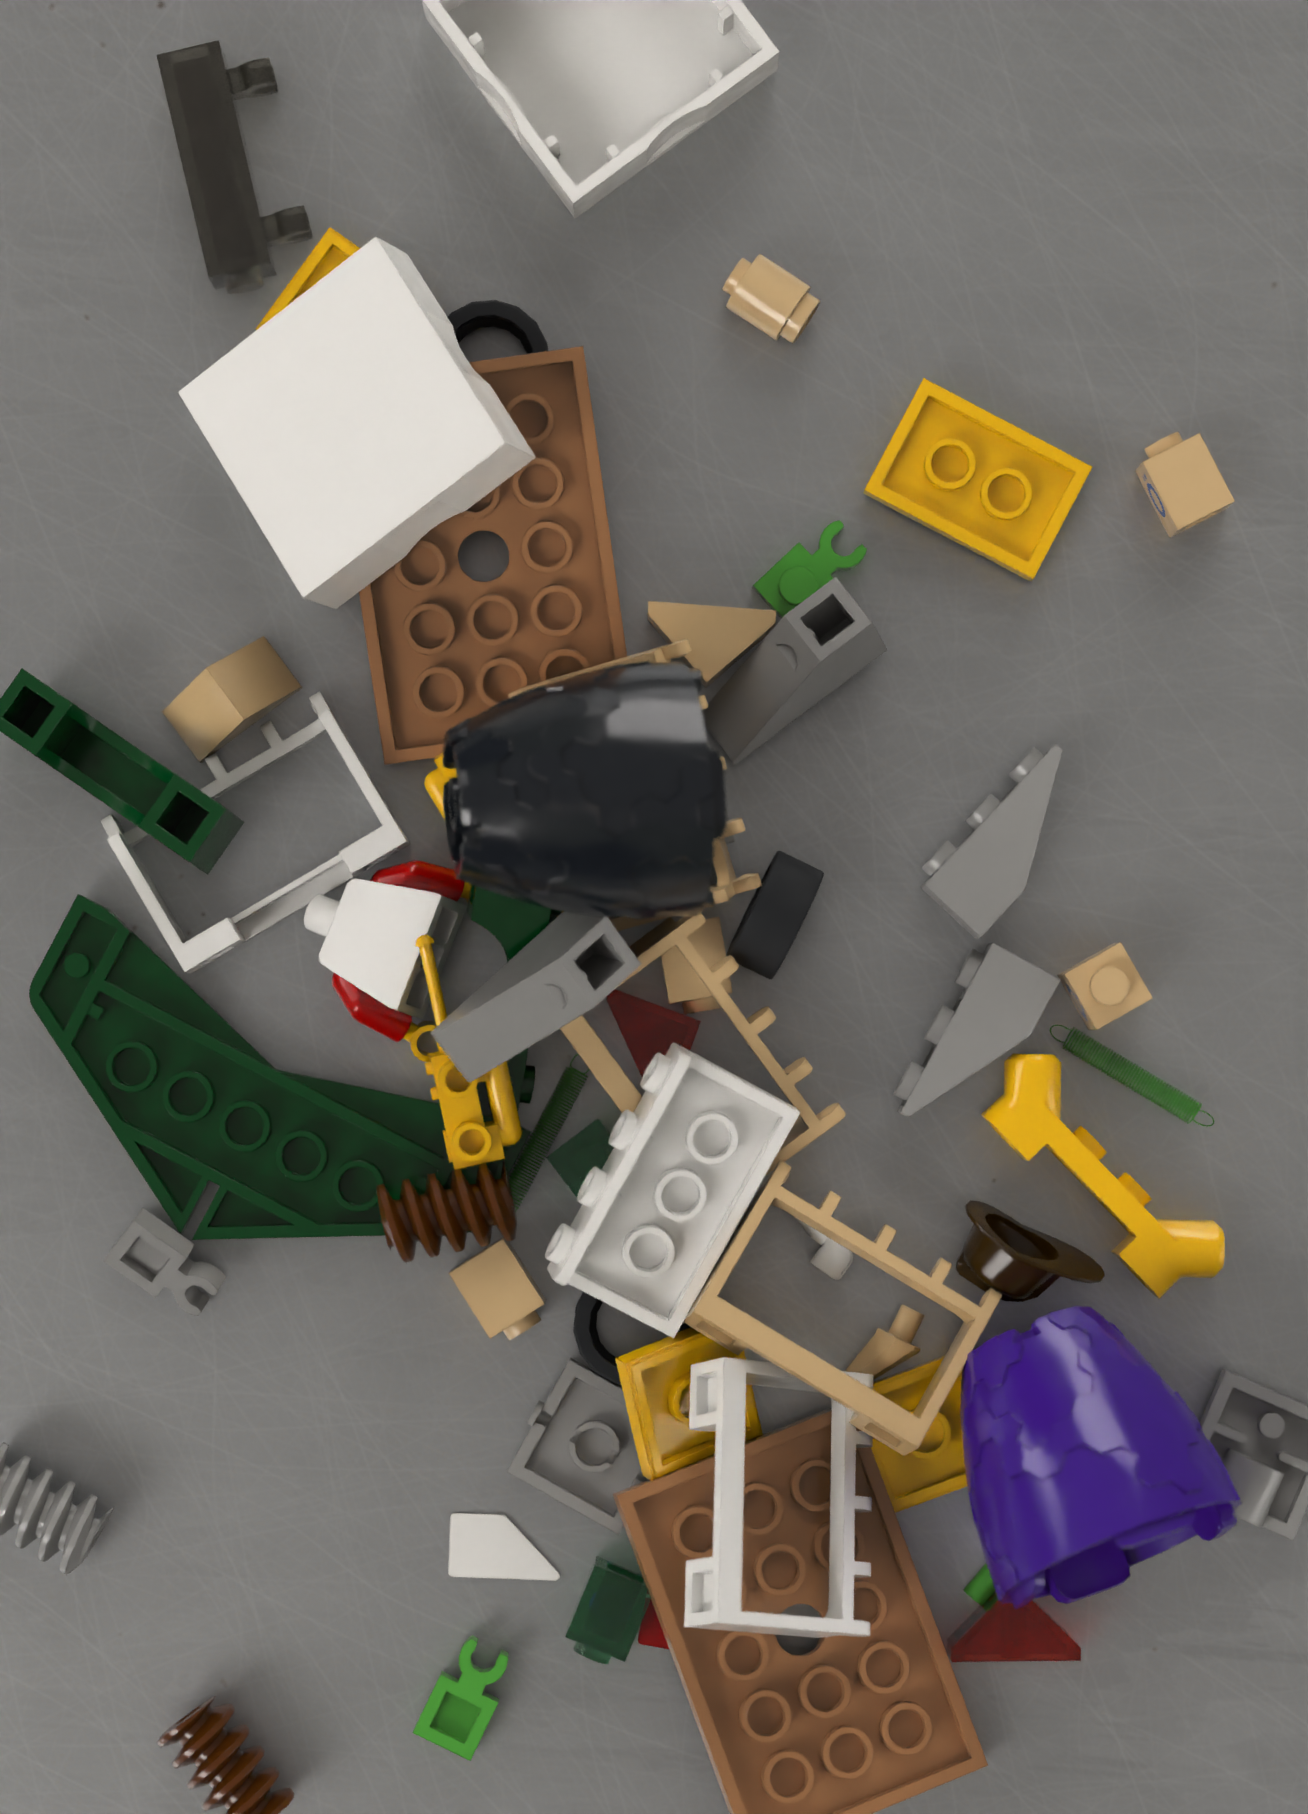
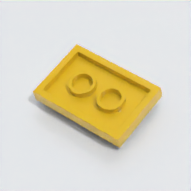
[863,378,1092,582]

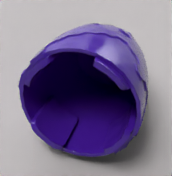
[960,1306,1242,1610]

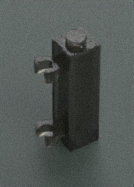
[157,40,313,294]

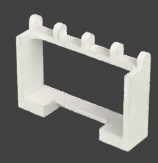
[100,691,411,973]
[684,1357,874,1638]

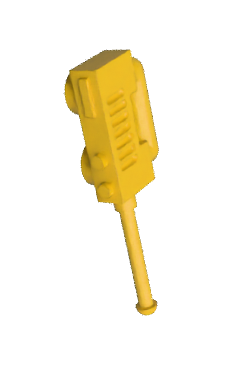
[415,935,522,1170]

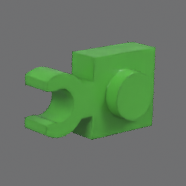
[752,520,867,619]
[413,1635,509,1761]

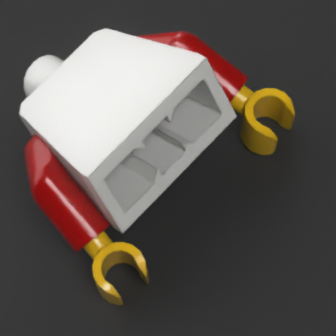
[304,860,471,1062]

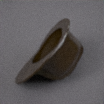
[956,1200,1105,1302]

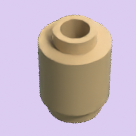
[722,254,821,344]

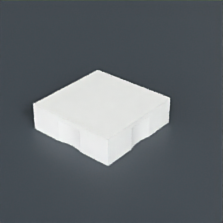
[422,0,780,219]
[178,236,536,609]

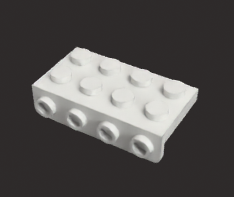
[545,1042,800,1338]

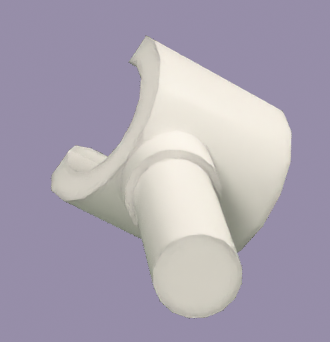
[793,1216,853,1280]

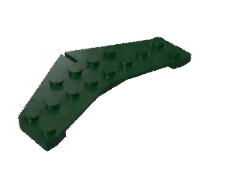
[29,894,532,1240]

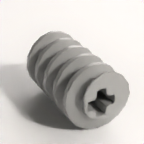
[0,1442,114,1575]

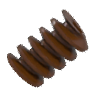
[377,1159,517,1263]
[156,1696,294,1814]

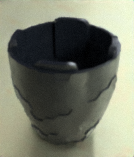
[443,661,726,919]

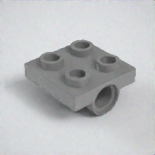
[1199,1369,1308,1540]

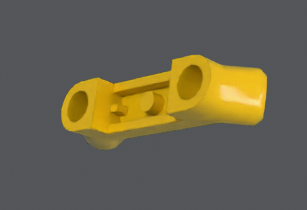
[981,1053,1225,1299]

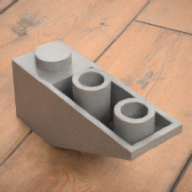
[702,577,887,765]
[920,744,1063,939]
[430,911,641,1083]
[894,943,1061,1117]

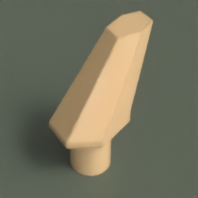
[845,1304,925,1379]

